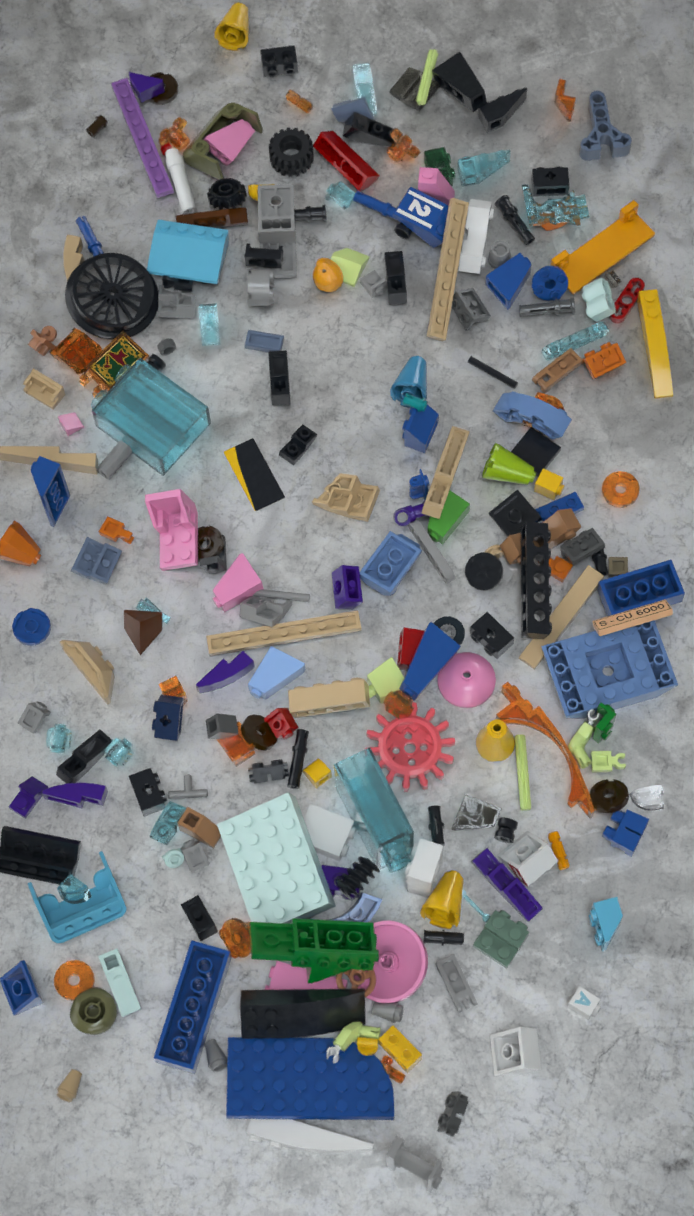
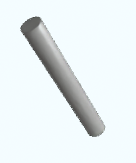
[253,589,310,602]

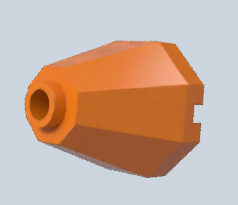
[0,520,42,566]

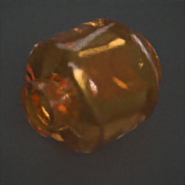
[384,690,414,719]

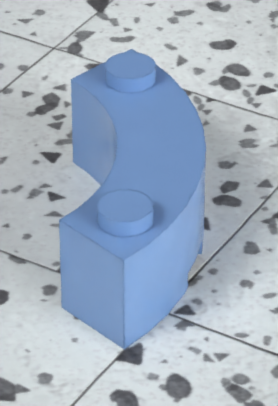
[493,391,572,439]
[309,892,382,922]

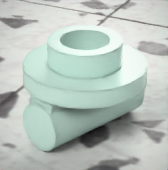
[162,848,184,868]

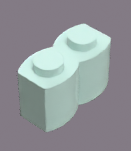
[582,277,616,322]

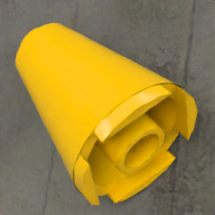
[214,3,249,51]
[476,719,515,762]
[420,870,464,929]

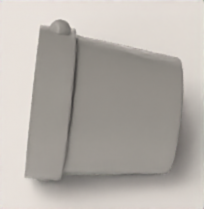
[488,241,512,269]

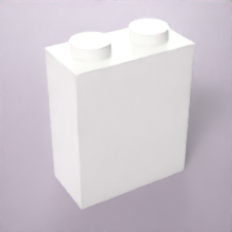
[304,804,357,862]

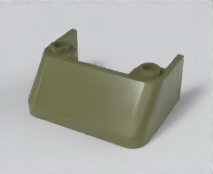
[183,102,263,180]

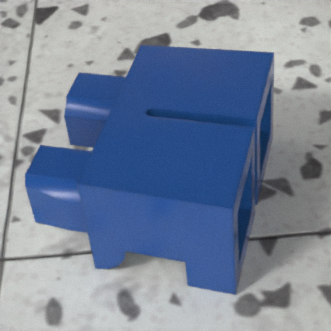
[602,809,649,857]

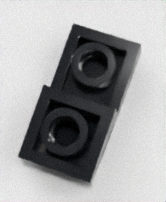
[279,424,317,465]

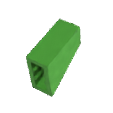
[428,491,470,545]

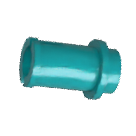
[403,393,428,412]

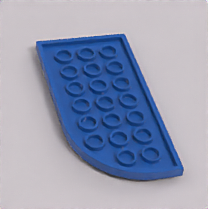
[226,1037,394,1120]

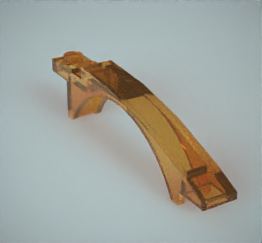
[496,682,594,818]

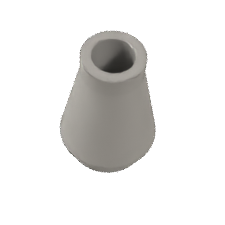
[372,1002,404,1023]
[204,1039,228,1072]

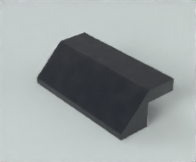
[0,826,81,887]

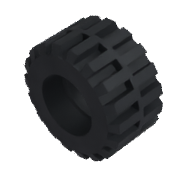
[269,127,314,177]

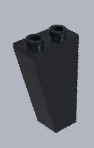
[432,52,487,112]

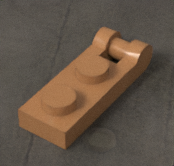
[532,348,583,393]

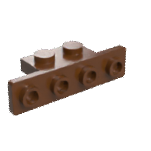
[176,207,248,228]

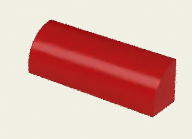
[313,131,380,191]

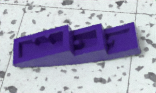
[471,848,543,922]

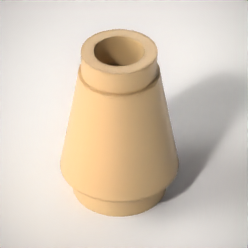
[57,1069,82,1102]

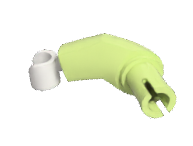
[568,709,601,769]
[327,1021,381,1063]

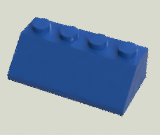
[31,456,70,527]

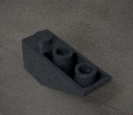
[478,87,527,132]
[343,112,401,148]

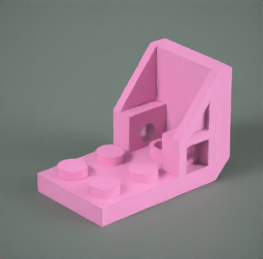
[145,489,198,571]

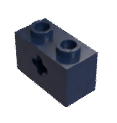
[152,694,184,741]

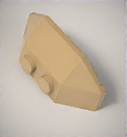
[60,640,115,705]

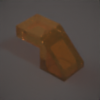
[554,79,576,122]

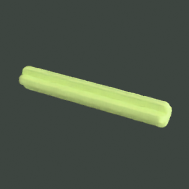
[416,49,438,106]
[515,735,531,811]

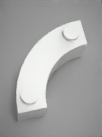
[458,199,494,274]

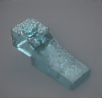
[352,63,377,115]

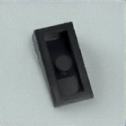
[180,895,218,941]

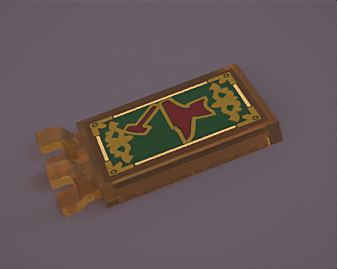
[79,331,149,400]

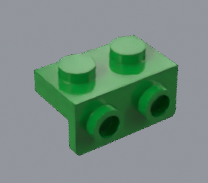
[593,703,616,744]

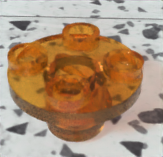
[158,117,190,151]
[387,128,421,162]
[219,918,251,958]

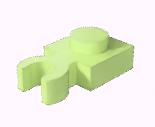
[591,751,626,772]

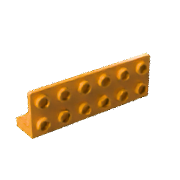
[550,200,655,294]

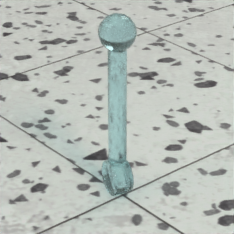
[462,890,490,923]

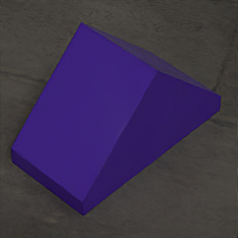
[129,72,165,103]

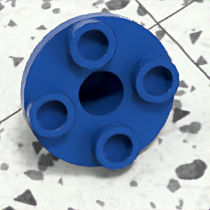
[532,266,568,301]

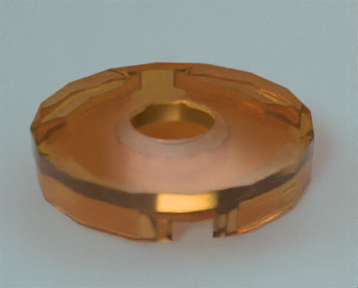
[602,471,640,508]
[54,960,95,1001]

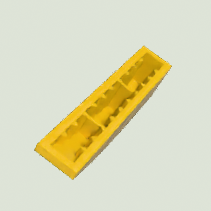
[637,289,673,399]

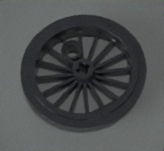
[65,253,159,340]

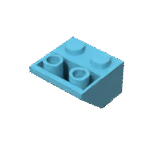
[588,897,623,951]

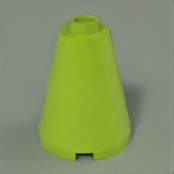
[482,443,536,485]

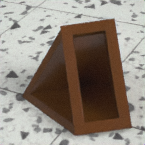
[124,610,162,655]

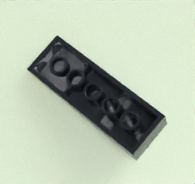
[240,989,366,1039]

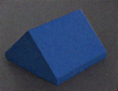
[0,960,43,1015]

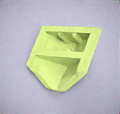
[331,248,370,287]

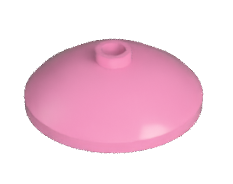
[437,652,496,708]

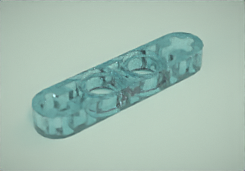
[541,322,609,360]

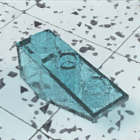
[457,150,510,187]

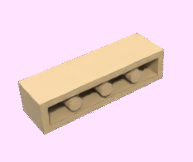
[288,678,370,718]

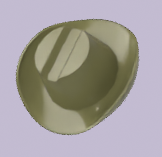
[70,988,117,1035]

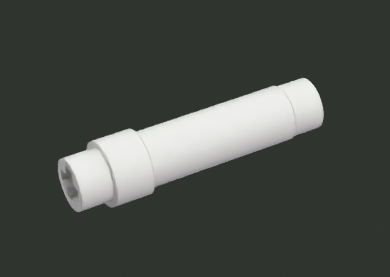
[165,148,197,214]

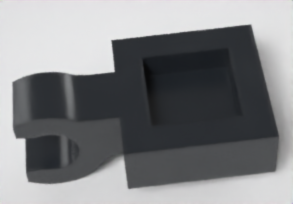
[162,275,193,291]

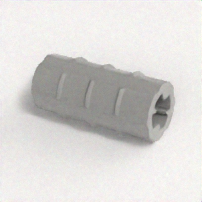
[97,441,132,479]

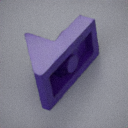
[9,776,49,819]

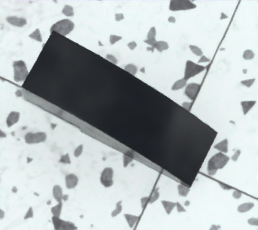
[384,251,407,305]
[269,350,291,406]
[56,730,114,784]

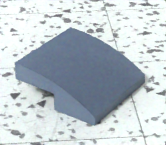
[71,537,122,584]

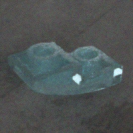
[150,801,186,845]

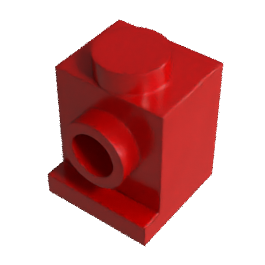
[264,708,299,739]

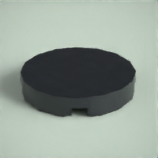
[465,552,503,590]

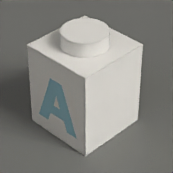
[568,986,601,1020]

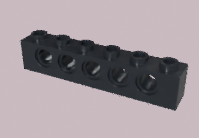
[520,522,552,639]

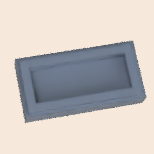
[244,330,284,352]

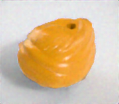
[313,258,343,292]

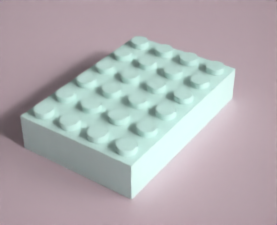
[217,792,336,924]

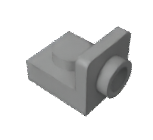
[360,270,387,298]
[18,701,51,733]
[180,839,209,873]

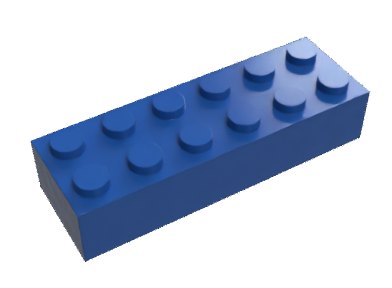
[154,940,232,1074]

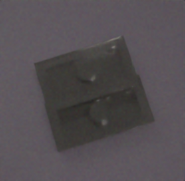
[389,67,440,111]

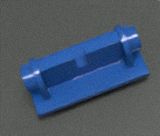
[409,469,429,500]

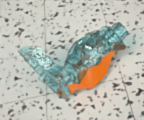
[522,184,589,231]

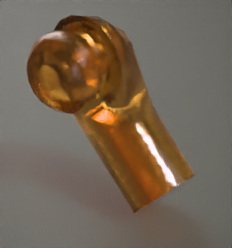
[381,1056,405,1084]

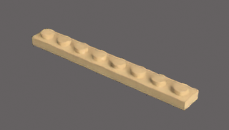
[427,198,469,341]
[206,610,361,656]

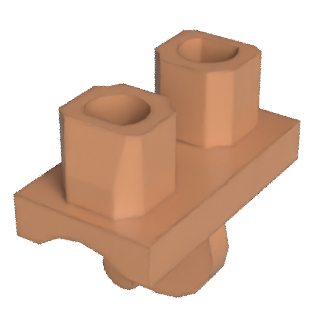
[28,326,58,356]

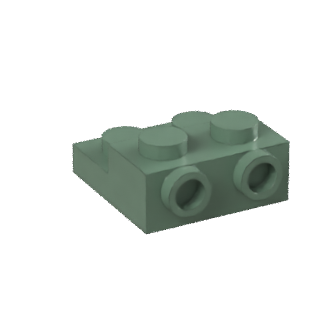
[473,910,529,969]

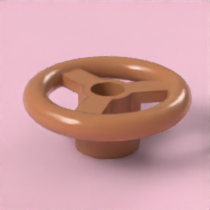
[336,969,376,997]

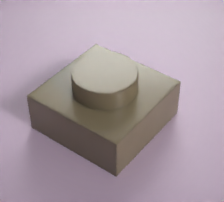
[608,557,628,577]

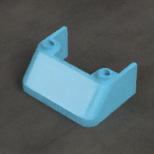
[27,851,126,943]

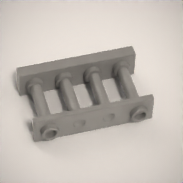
[386,1136,443,1192]

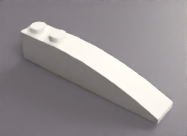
[246,1119,374,1154]

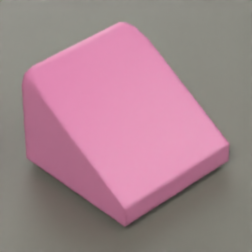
[58,412,84,436]

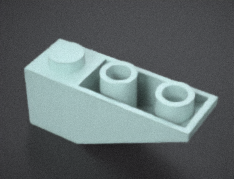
[98,949,141,1017]

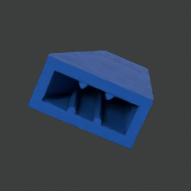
[485,253,532,310]

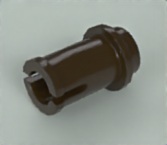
[86,115,108,138]

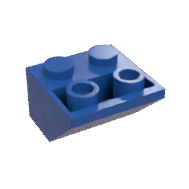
[402,404,439,453]

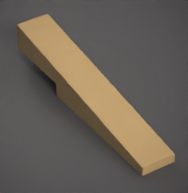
[422,426,470,519]
[0,446,98,475]
[519,565,604,670]

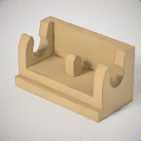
[23,368,65,410]

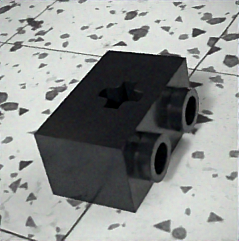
[531,166,570,197]
[470,612,514,659]
[129,768,167,817]

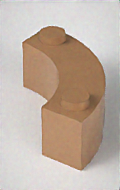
[500,508,581,565]

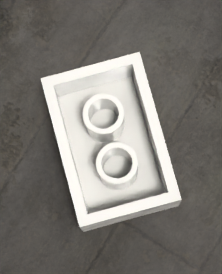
[405,838,443,898]

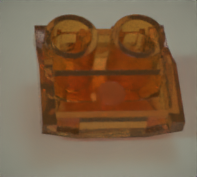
[49,328,102,374]

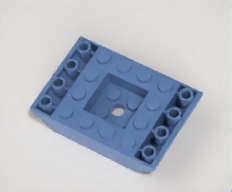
[541,620,678,719]

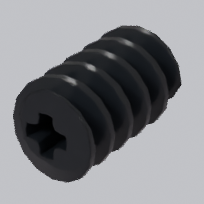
[336,856,381,901]

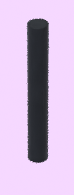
[468,356,518,389]

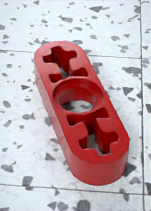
[609,278,645,324]

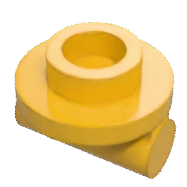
[357,1037,378,1056]

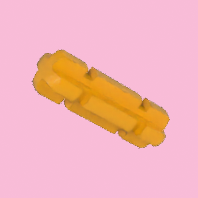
[548,831,570,870]

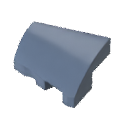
[331,97,376,123]

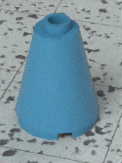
[390,356,427,408]

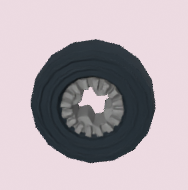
[434,616,465,645]

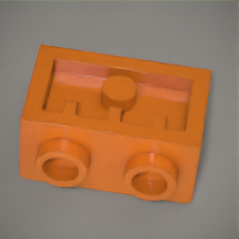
[582,342,626,379]

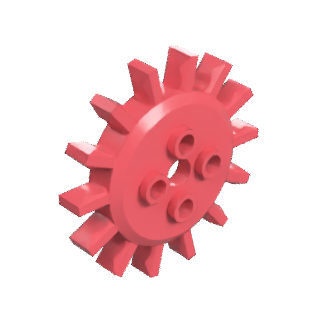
[365,702,455,792]

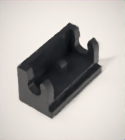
[244,243,284,269]

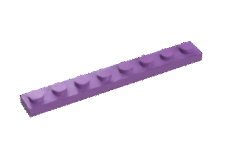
[111,78,174,198]

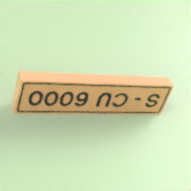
[592,599,673,636]

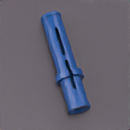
[353,191,400,222]
[76,216,104,256]

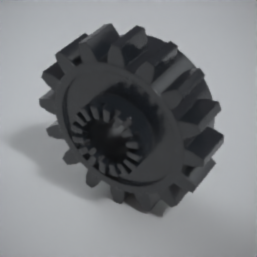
[207,178,247,210]

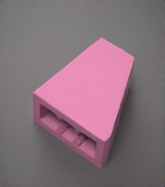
[202,119,255,166]
[418,167,455,206]
[212,553,264,613]

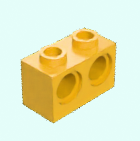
[378,1025,422,1073]

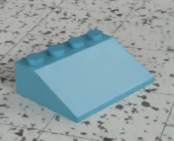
[147,219,229,284]

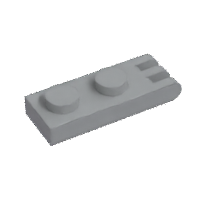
[436,954,478,1013]

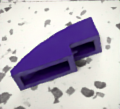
[196,651,255,694]
[42,783,108,809]

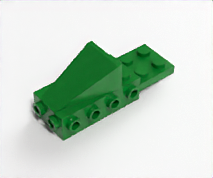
[249,918,379,984]

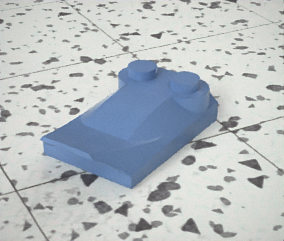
[360,531,422,596]

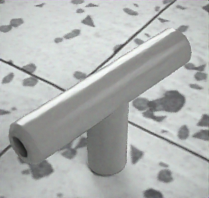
[168,774,208,799]

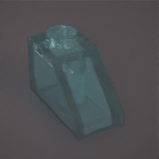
[199,303,220,346]

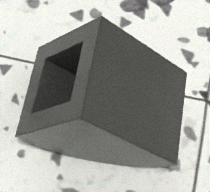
[205,713,239,739]

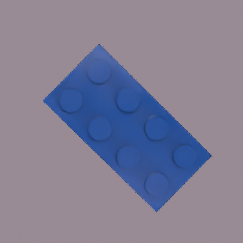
[597,560,685,617]

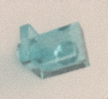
[325,181,355,210]

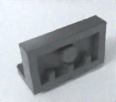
[452,288,490,330]
[560,528,605,566]

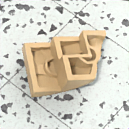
[312,473,380,522]

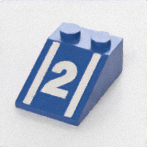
[393,187,449,248]

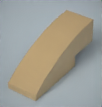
[63,234,84,281]

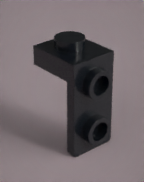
[200,535,227,574]

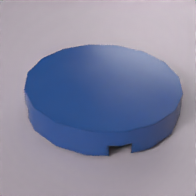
[12,608,51,646]

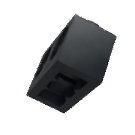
[260,45,298,77]

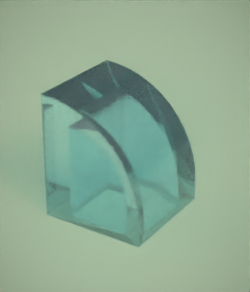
[57,874,92,904]

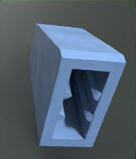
[248,646,306,699]

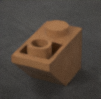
[177,807,221,849]

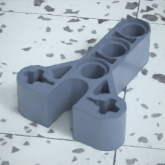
[579,91,632,161]

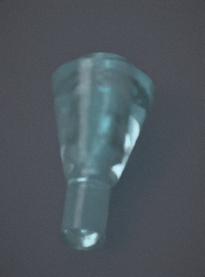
[136,597,171,624]

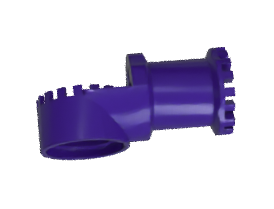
[393,501,430,526]

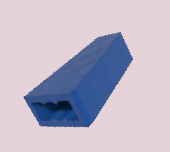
[399,622,461,701]

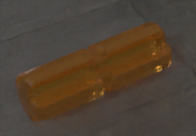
[286,90,313,113]

